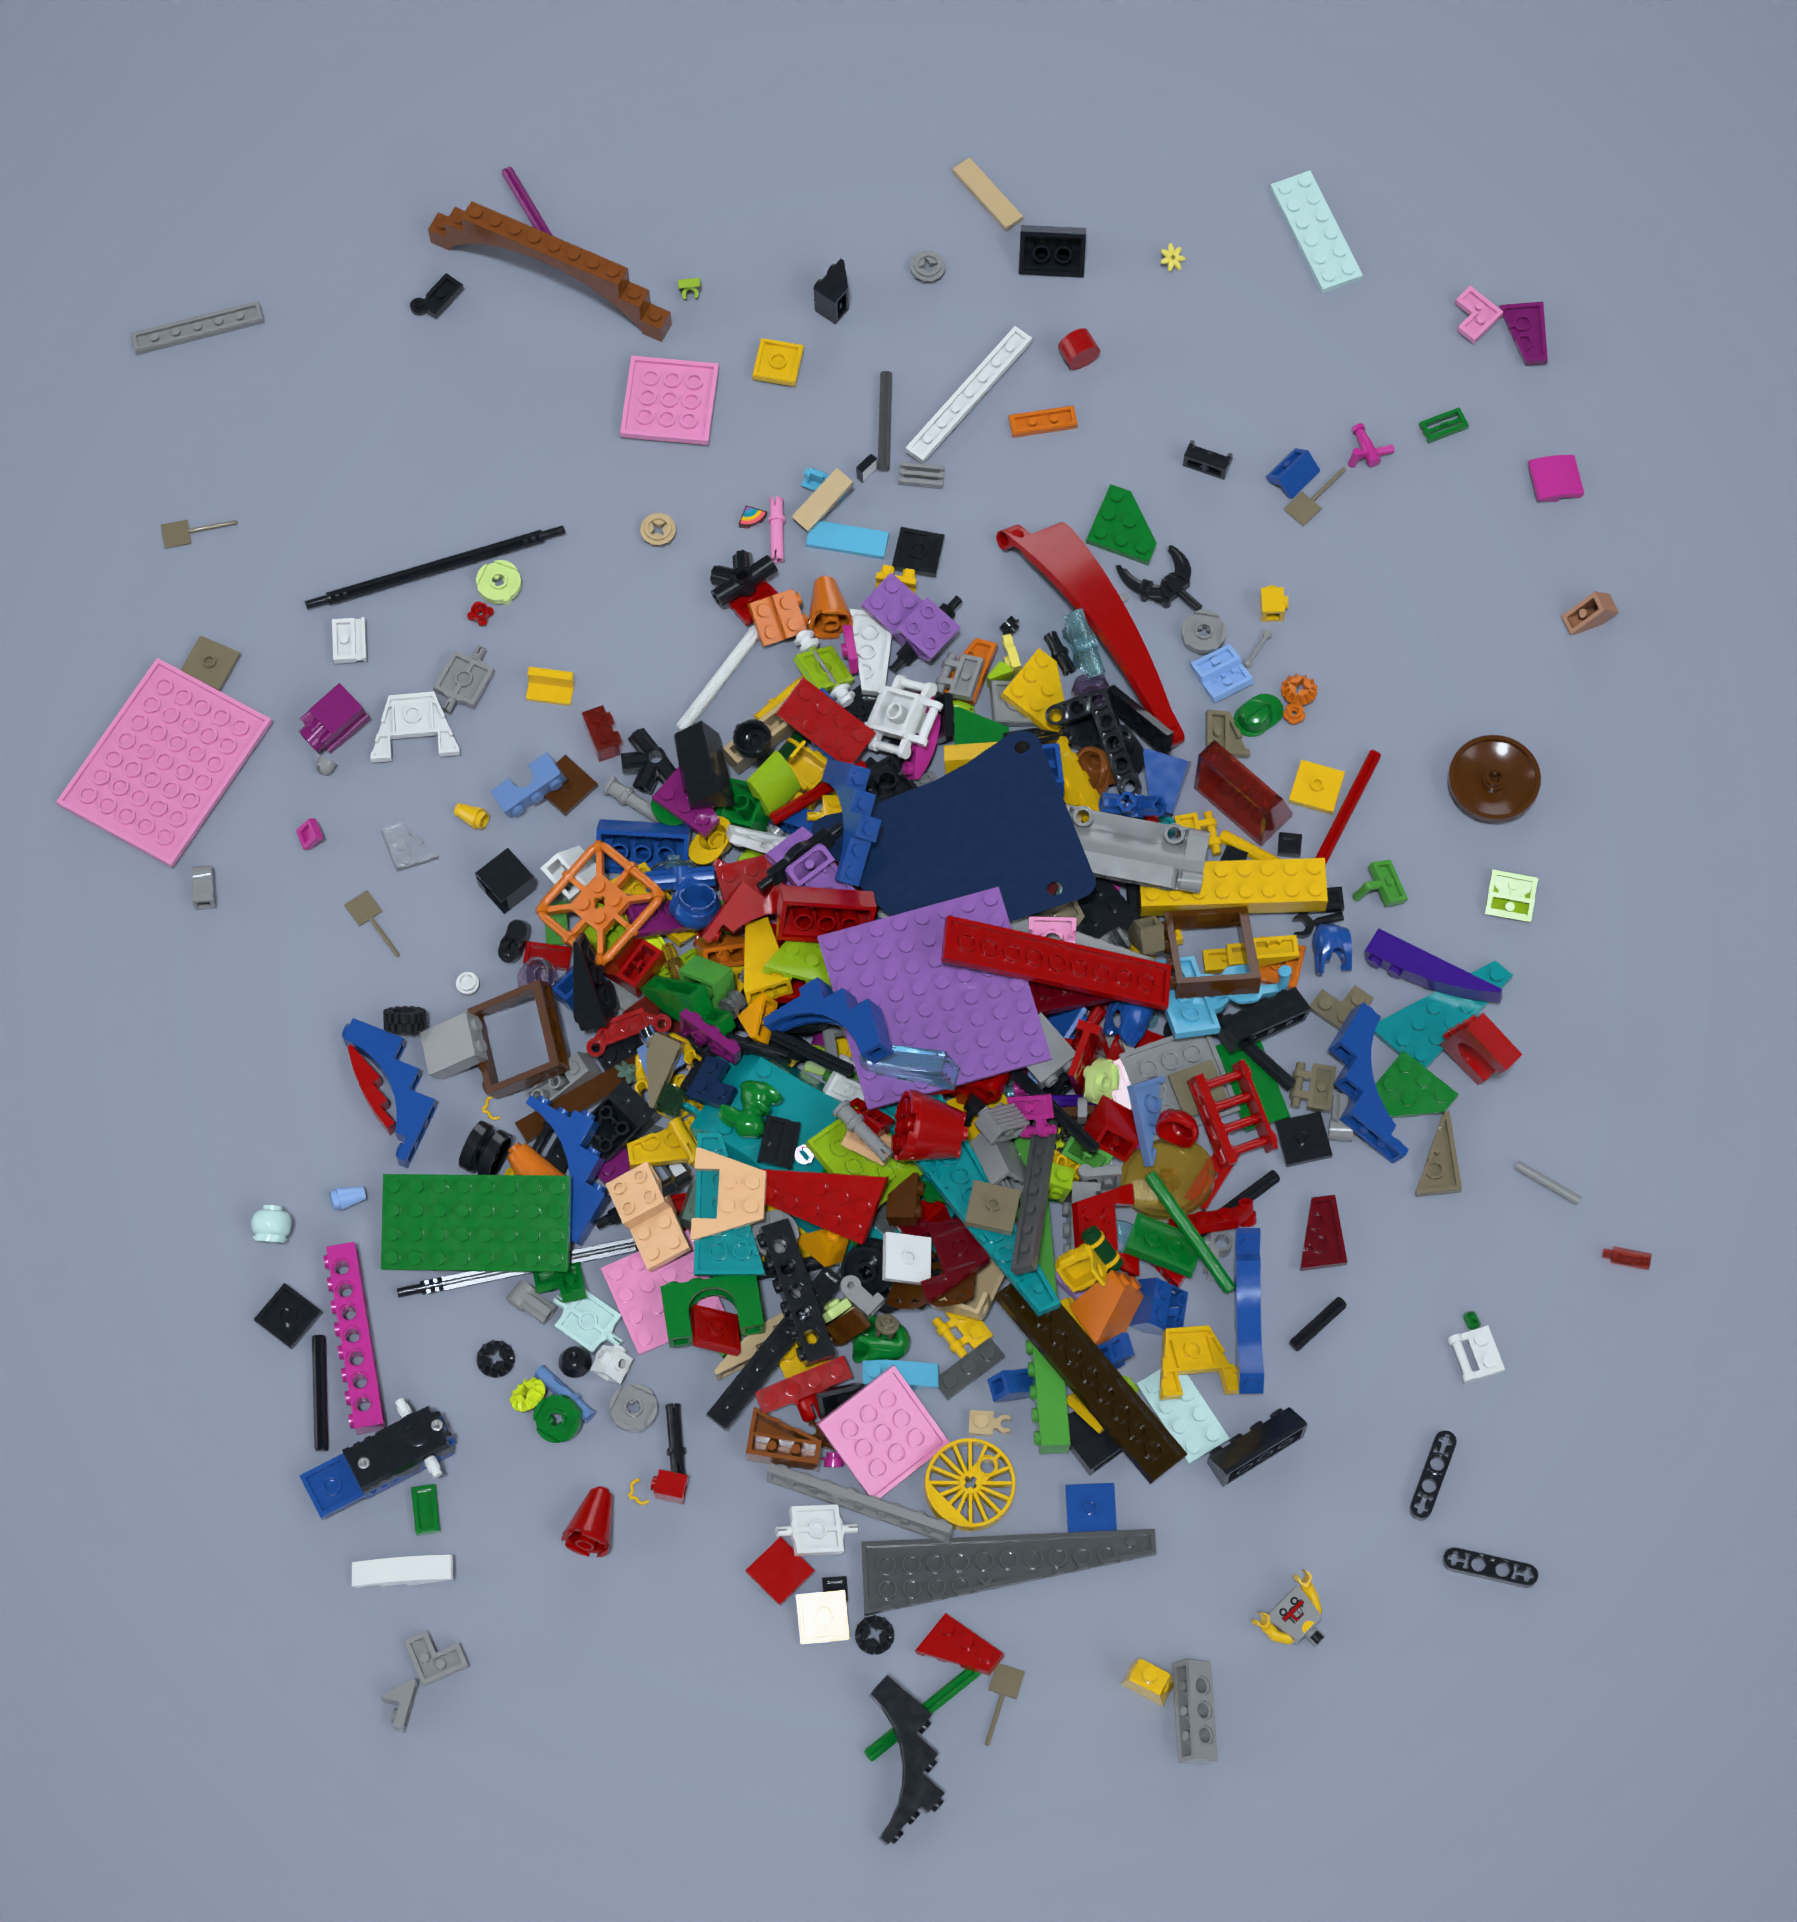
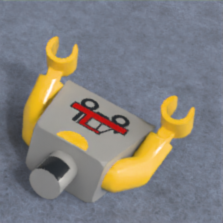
[1252,1569,1325,1647]

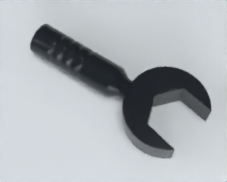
[1292,911,1344,939]

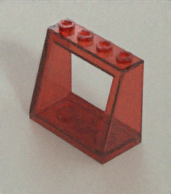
[1194,740,1293,847]

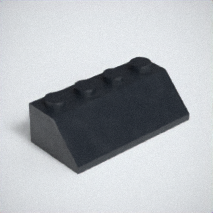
[1207,1407,1308,1487]

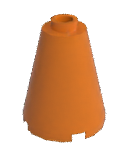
[808,576,853,640]
[507,1142,566,1176]

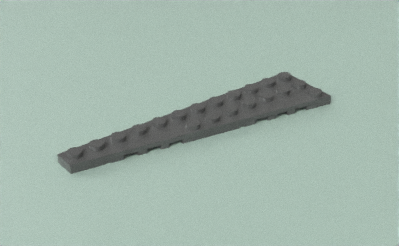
[861,1529,1156,1616]

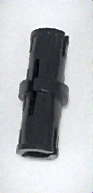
[1043,631,1076,676]

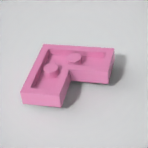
[1455,286,1503,344]

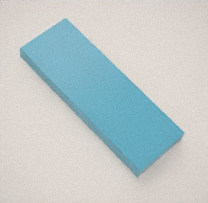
[806,521,889,560]

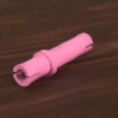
[768,496,785,564]

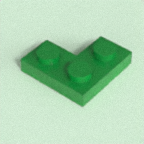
[533,1262,586,1303]

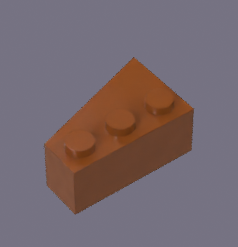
[746,1407,822,1472]

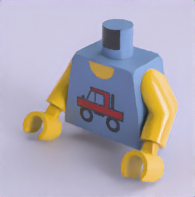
[635,1025,702,1097]

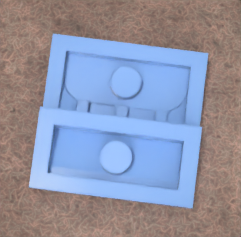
[1190,644,1254,703]

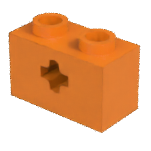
[695,933,745,967]

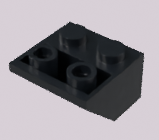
[813,258,849,325]

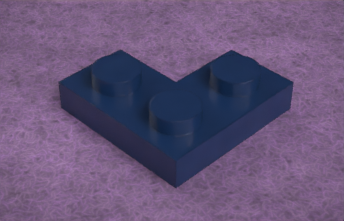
[685,1055,738,1108]

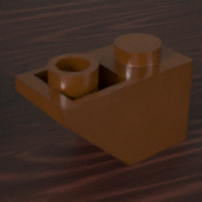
[886,1173,925,1226]

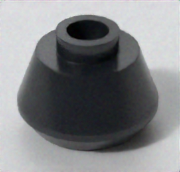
[558,1346,591,1378]

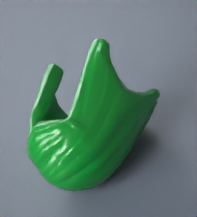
[852,1315,910,1363]

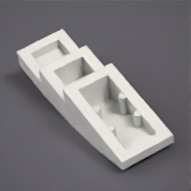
[352,1555,453,1588]

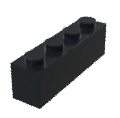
[1217,987,1311,1054]

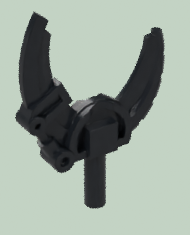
[1116,545,1202,611]

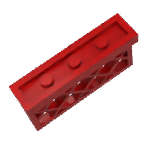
[1067,1019,1109,1095]

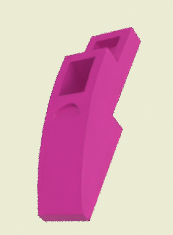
[902,691,941,780]

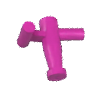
[1348,423,1394,468]

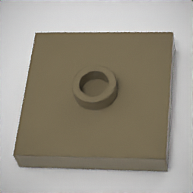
[181,635,241,692]
[1168,1060,1227,1117]
[964,1180,1021,1236]

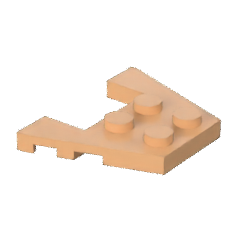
[690,1147,767,1241]

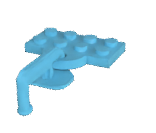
[1156,956,1292,1040]

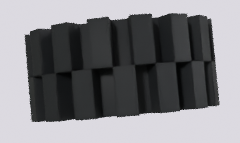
[383,1006,426,1034]

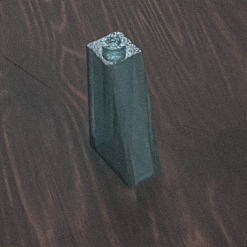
[859,1045,960,1090]

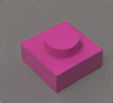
[296,818,323,850]

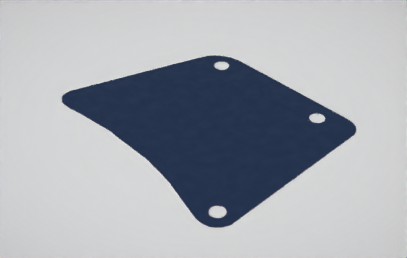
[812,731,1096,922]

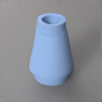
[329,1186,366,1211]

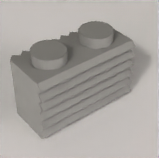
[974,1103,1029,1145]

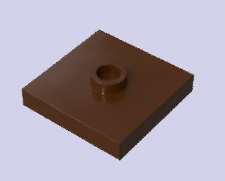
[544,754,598,817]

